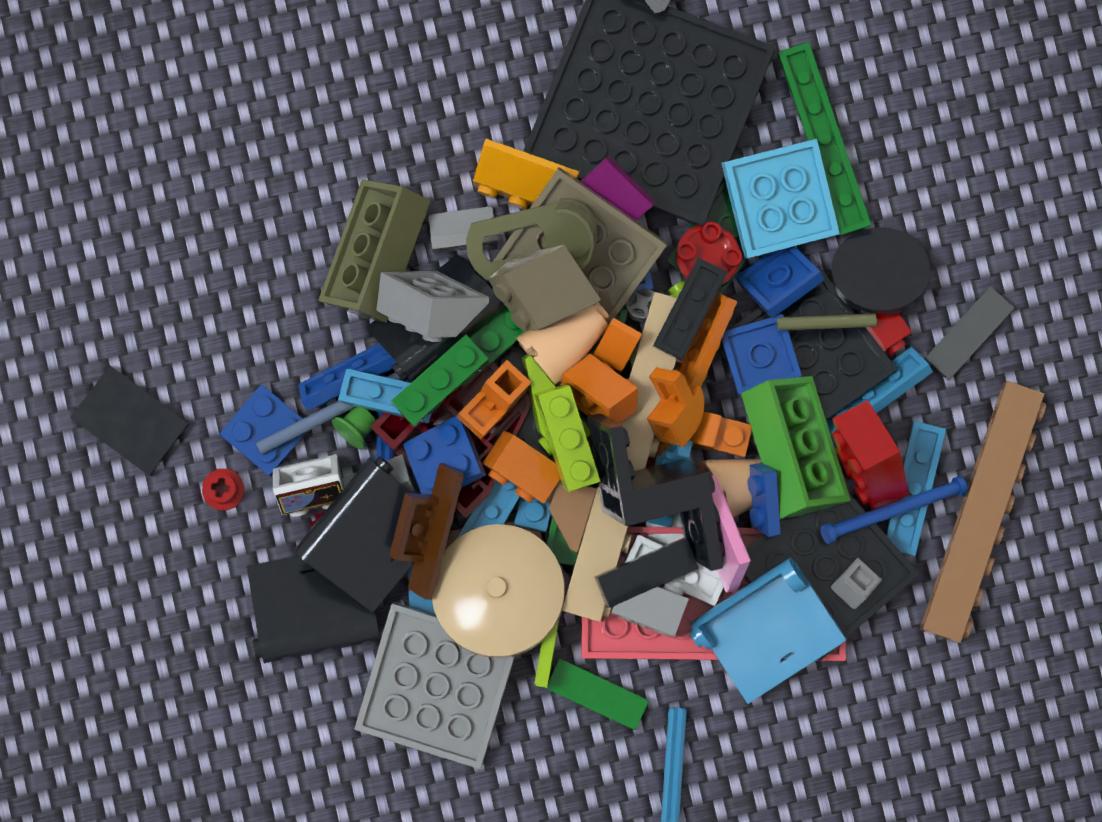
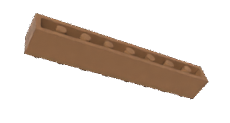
[919,381,1046,643]

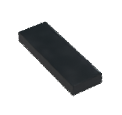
[652,257,728,361]
[594,537,699,608]

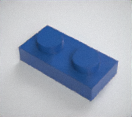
[747,462,781,537]

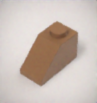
[546,479,597,554]

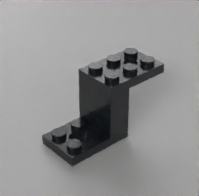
[587,413,725,571]

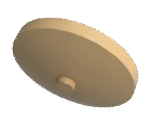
[432,524,565,658]

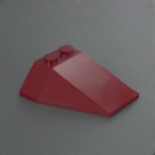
[370,363,531,519]

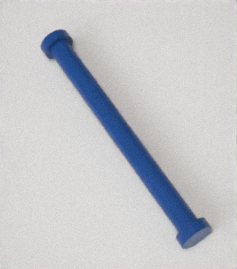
[821,476,968,544]

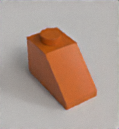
[593,318,642,375]

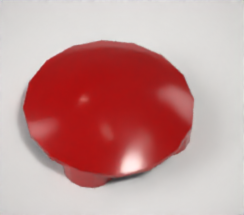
[676,222,742,284]

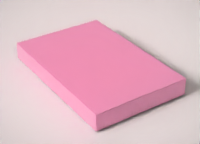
[711,475,751,593]

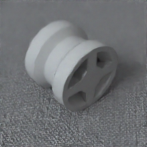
[625,289,654,323]

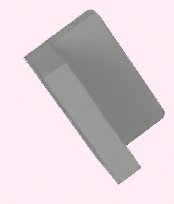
[428,206,498,254]

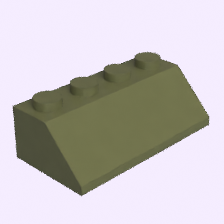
[318,179,431,323]

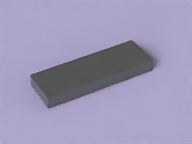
[924,286,1014,380]

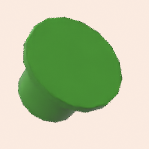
[332,407,376,450]

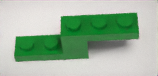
[391,306,524,427]

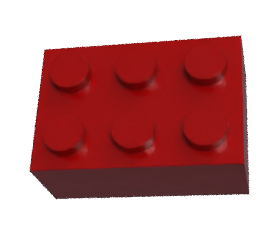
[831,400,909,510]

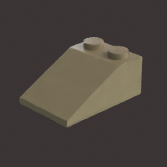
[487,245,601,332]

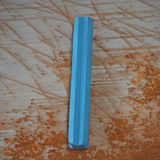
[661,707,687,822]

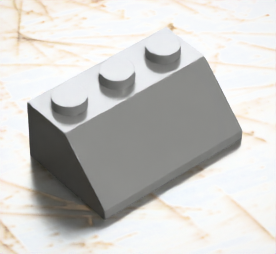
[376,271,489,342]

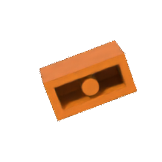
[562,354,638,424]
[482,431,560,504]

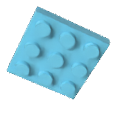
[721,139,840,258]

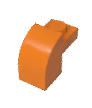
[457,360,532,439]
[647,367,704,447]
[690,412,752,458]

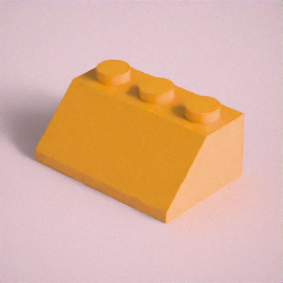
[473,139,579,210]

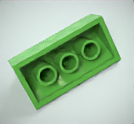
[741,376,851,519]

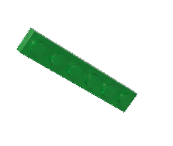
[777,42,871,237]

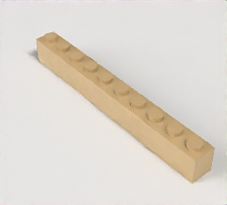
[562,292,682,622]

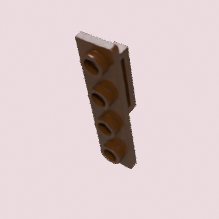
[389,463,464,600]

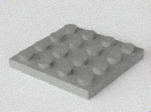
[354,602,515,769]

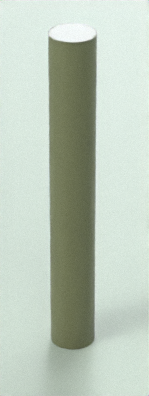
[776,314,877,331]

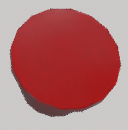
[202,469,244,511]

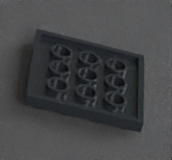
[718,265,897,421]
[744,494,920,661]

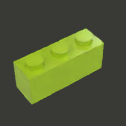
[534,384,601,492]

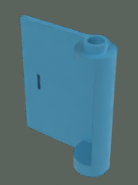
[689,557,847,704]

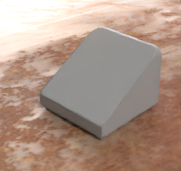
[831,558,882,609]

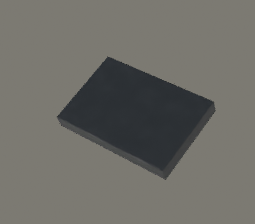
[70,366,189,476]

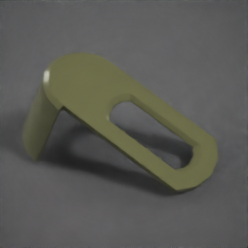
[466,198,598,280]

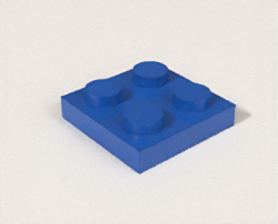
[735,246,825,318]
[721,314,802,397]
[219,384,309,477]
[403,415,486,494]

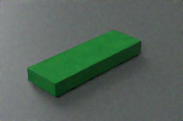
[546,658,649,730]

